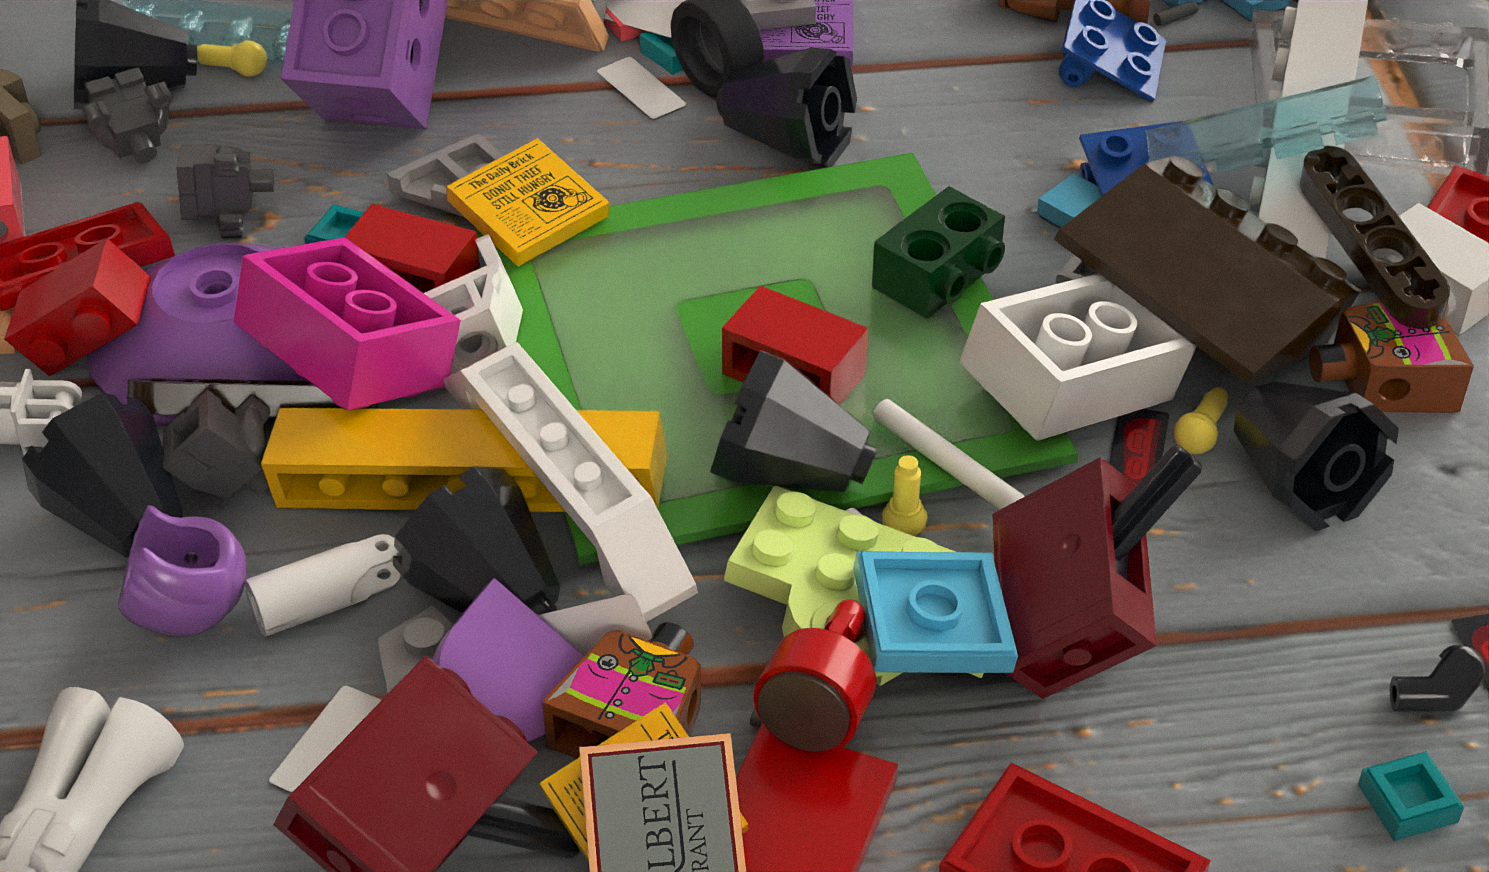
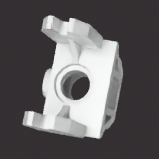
[424,234,523,375]

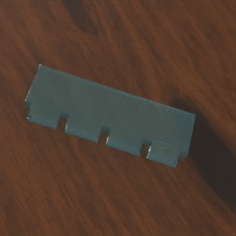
[1146,75,1387,177]

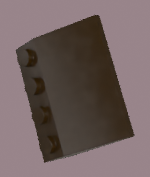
[1054,156,1361,384]

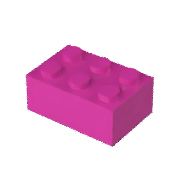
[233,237,461,411]

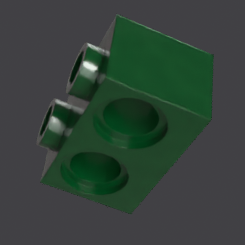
[872,186,1005,319]

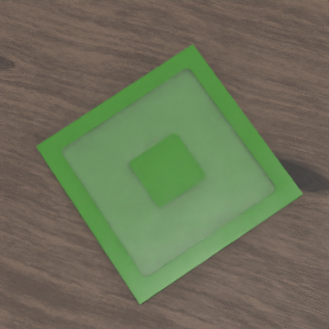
[476,153,1078,565]

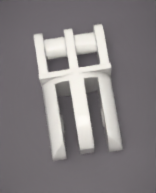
[0,369,82,455]

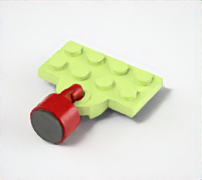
[724,486,984,753]

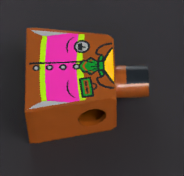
[1309,292,1474,413]
[542,622,701,759]

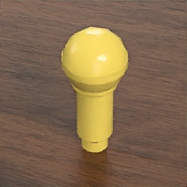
[197,40,267,77]
[1174,387,1228,455]
[882,455,928,537]

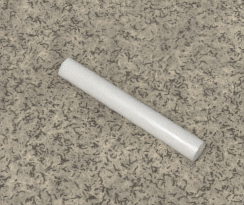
[873,399,1025,510]

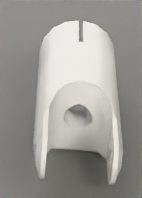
[244,534,401,637]

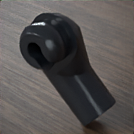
[1390,645,1485,711]

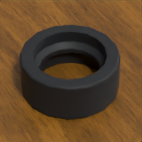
[670,0,764,97]

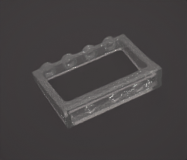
[1250,10,1489,178]

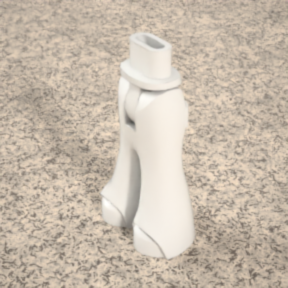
[0,687,184,872]

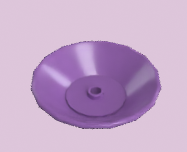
[87,243,308,426]

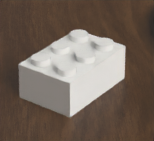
[959,273,1197,441]

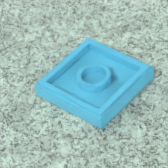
[853,551,1018,673]

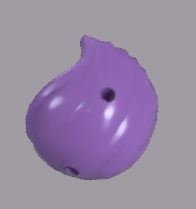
[118,505,247,636]

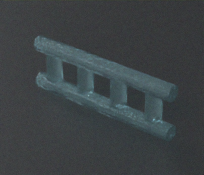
[123,0,292,62]

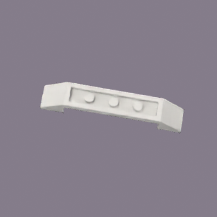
[443,342,698,622]

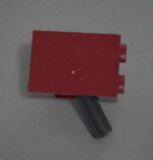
[992,445,1202,699]
[273,655,580,872]

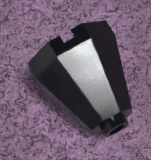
[74,0,197,109]
[716,47,857,167]
[710,350,878,492]
[1234,381,1399,531]
[22,393,183,557]
[393,466,560,615]

